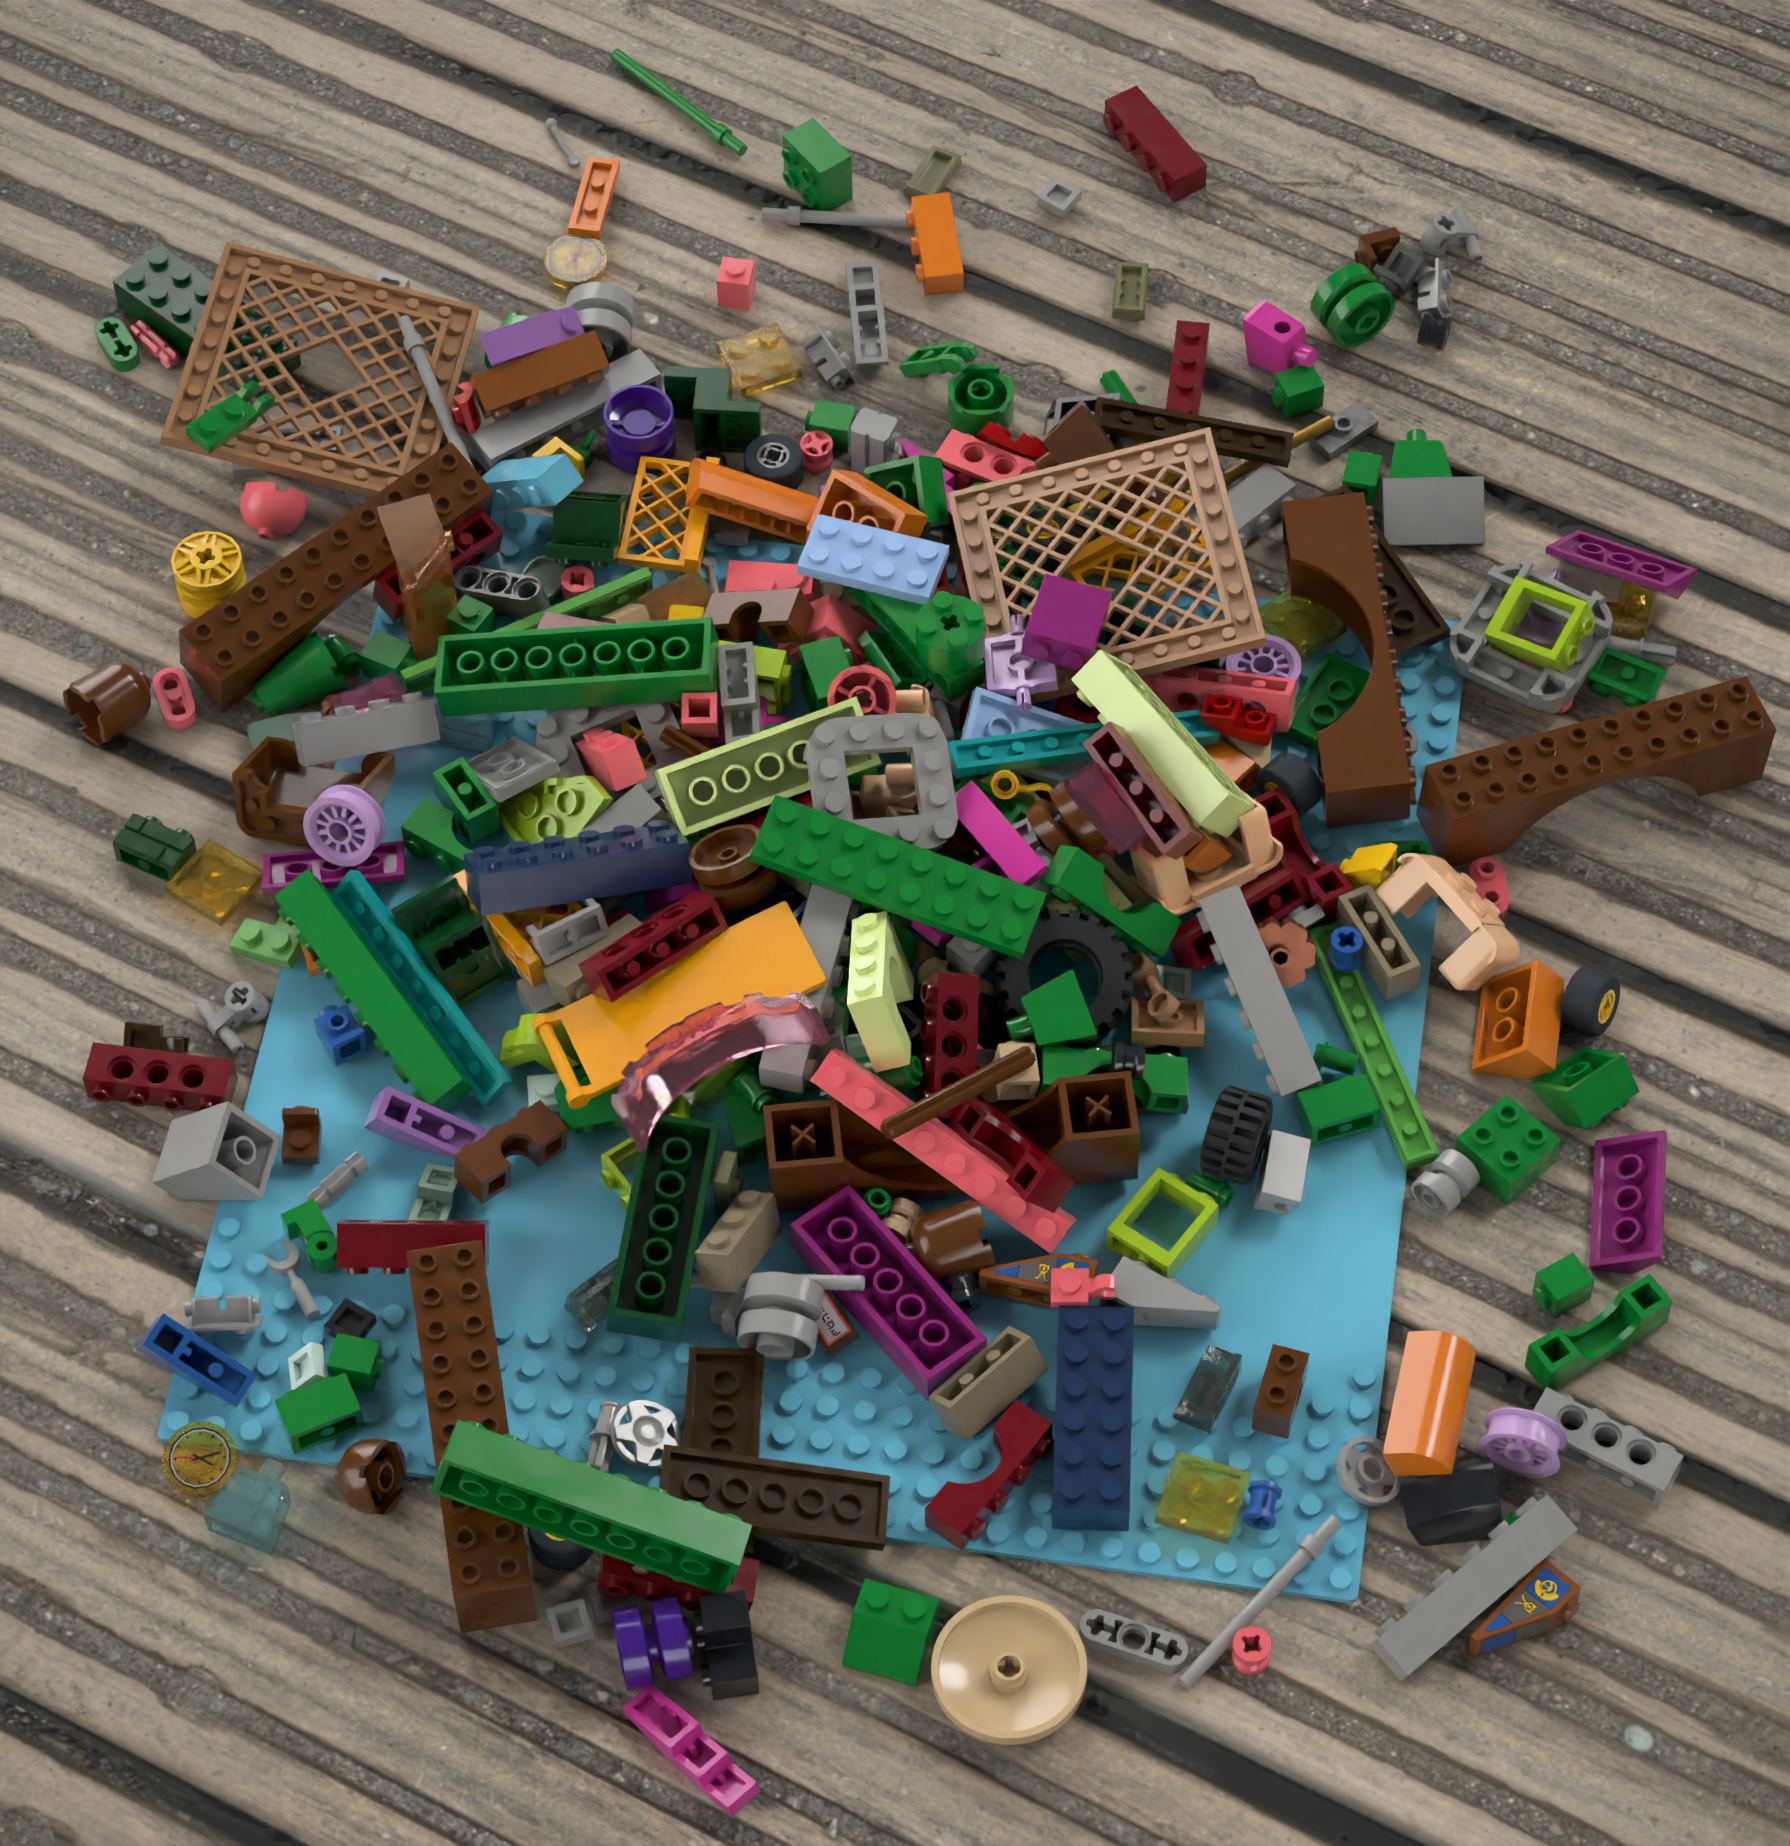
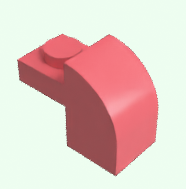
[682,675,719,738]

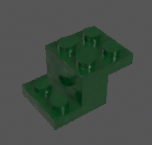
[664,366,762,453]
[546,490,630,567]
[391,875,515,1008]

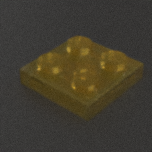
[717,323,802,397]
[1259,589,1347,660]
[165,838,263,927]
[1155,1451,1251,1545]

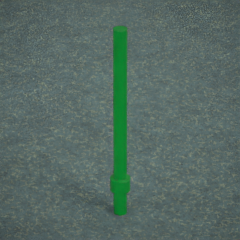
[611,48,748,156]

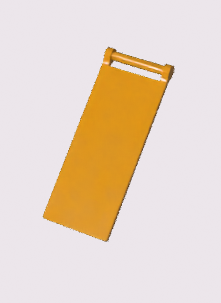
[531,901,827,1109]

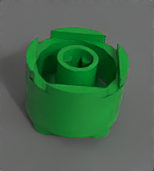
[948,363,1014,439]
[915,591,985,676]

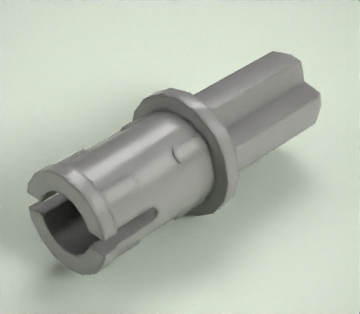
[1608,636,1677,666]
[587,1401,623,1473]

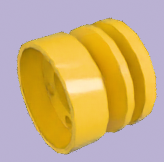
[171,531,247,619]

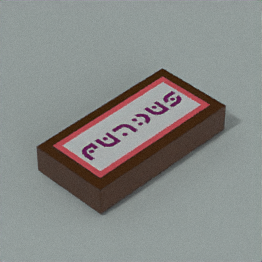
[814,1290,860,1357]

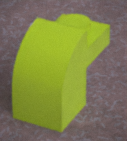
[499,1013,580,1073]

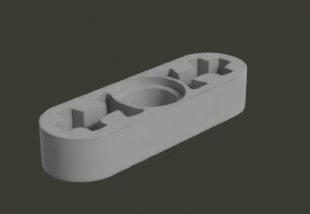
[1080,1609,1188,1674]

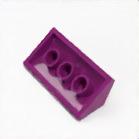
[1545,530,1697,600]
[262,841,406,894]
[1589,1130,1667,1274]

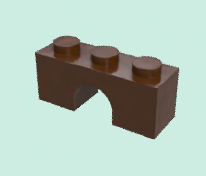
[703,588,814,644]
[454,1100,568,1204]

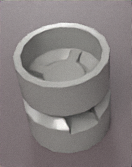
[1411,1149,1480,1218]

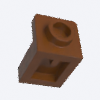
[1354,227,1400,276]
[281,1106,322,1164]

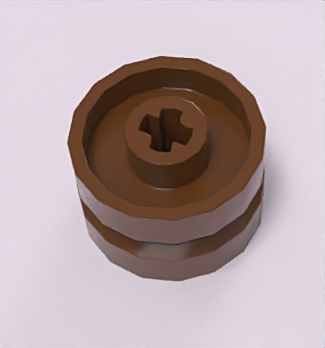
[1026,779,1114,855]
[688,824,779,911]

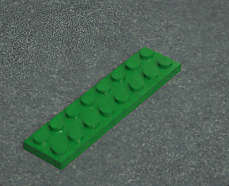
[749,795,1047,960]

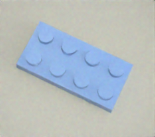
[797,514,949,605]
[961,687,1098,797]

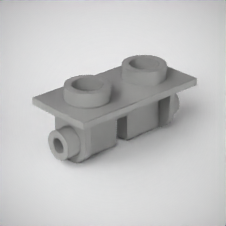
[1417,257,1453,322]
[804,323,858,389]
[184,1295,263,1337]

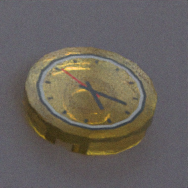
[543,234,608,289]
[163,1421,239,1498]

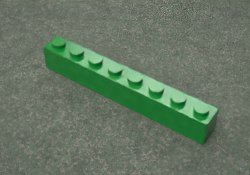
[274,869,474,1112]

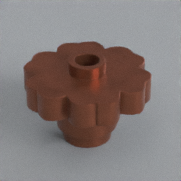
[1256,917,1316,988]

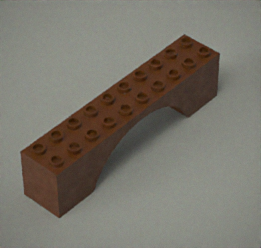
[179,442,494,713]
[1282,492,1417,828]
[1416,676,1776,866]
[763,1071,1140,1214]
[407,1240,537,1633]

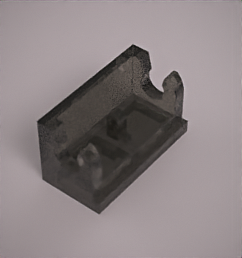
[564,1257,618,1332]
[1173,1345,1242,1434]

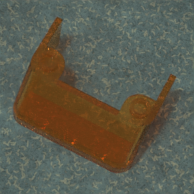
[376,493,461,661]

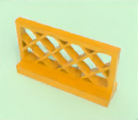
[618,456,720,582]
[1064,498,1212,598]
[453,869,583,987]

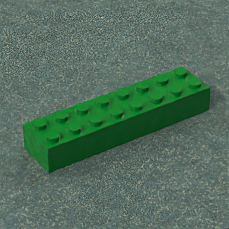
[434,617,719,717]
[430,1419,752,1594]

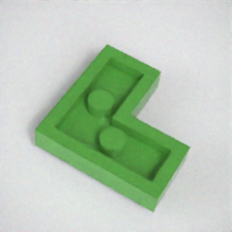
[229,916,303,970]

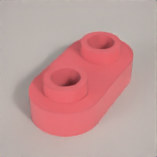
[153,667,197,729]
[1468,857,1509,920]

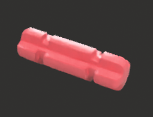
[130,320,180,369]

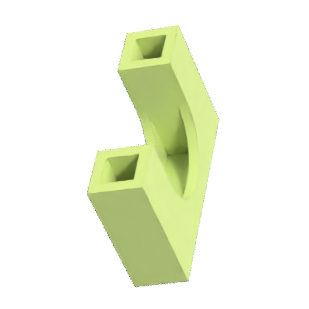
[847,911,914,1073]

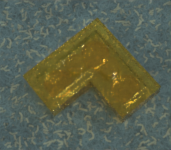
[1605,582,1657,639]

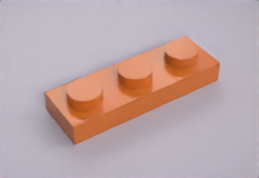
[568,156,620,240]

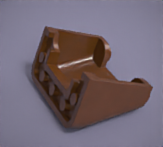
[232,736,396,846]

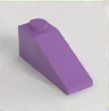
[480,306,585,366]
[363,1086,486,1160]

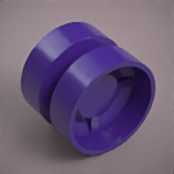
[604,385,676,474]
[611,1596,694,1691]

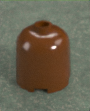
[63,662,151,746]
[905,1199,996,1282]

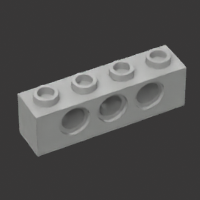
[1533,1387,1684,1508]

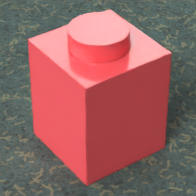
[716,257,756,311]

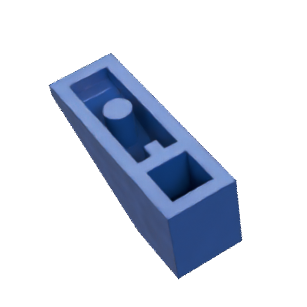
[136,1313,257,1407]

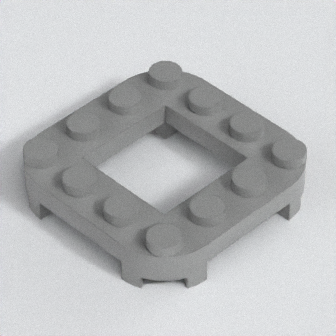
[1449,559,1613,713]
[536,702,688,810]
[803,713,958,852]

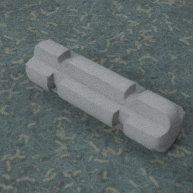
[306,1153,368,1211]

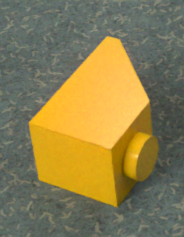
[1339,843,1398,891]

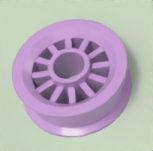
[1226,634,1302,707]
[303,785,386,867]
[1478,1407,1567,1478]

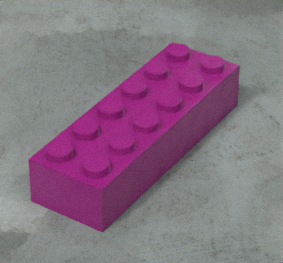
[790,1185,987,1401]

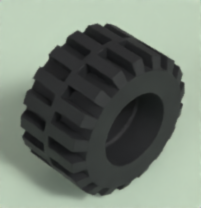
[1200,1085,1273,1186]

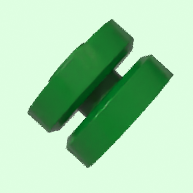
[1310,263,1395,348]

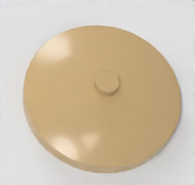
[931,1595,1087,1745]

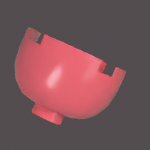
[240,481,308,541]
[827,665,897,716]

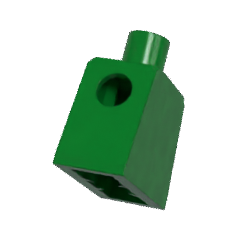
[1389,429,1453,478]
[1005,969,1097,1050]
[724,1077,788,1165]

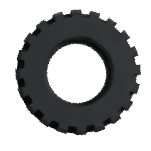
[995,910,1133,1048]

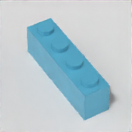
[482,454,584,511]

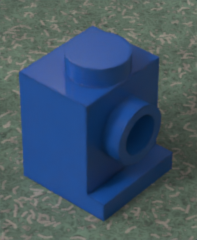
[314,1004,368,1066]

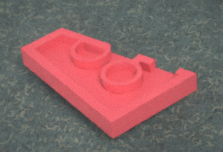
[724,560,820,602]

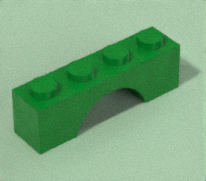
[401,797,508,874]
[1040,845,1182,957]
[1037,1045,1188,1113]
[1525,1274,1672,1391]

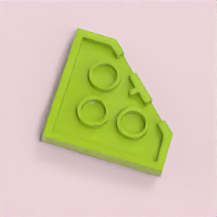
[494,775,614,844]

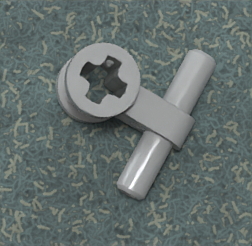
[1420,207,1484,262]
[196,981,269,1054]

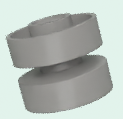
[566,282,635,364]
[737,1272,824,1361]

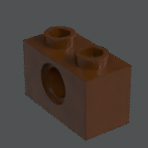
[1252,1344,1310,1439]

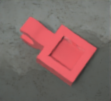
[1051,1268,1115,1309]

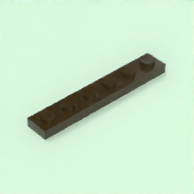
[1094,396,1294,468]

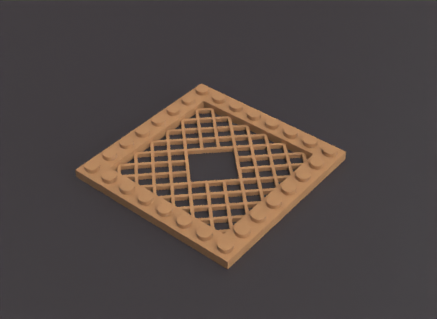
[160,242,480,498]
[947,427,1268,704]

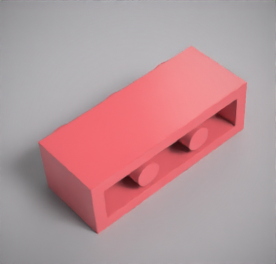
[575,727,648,792]

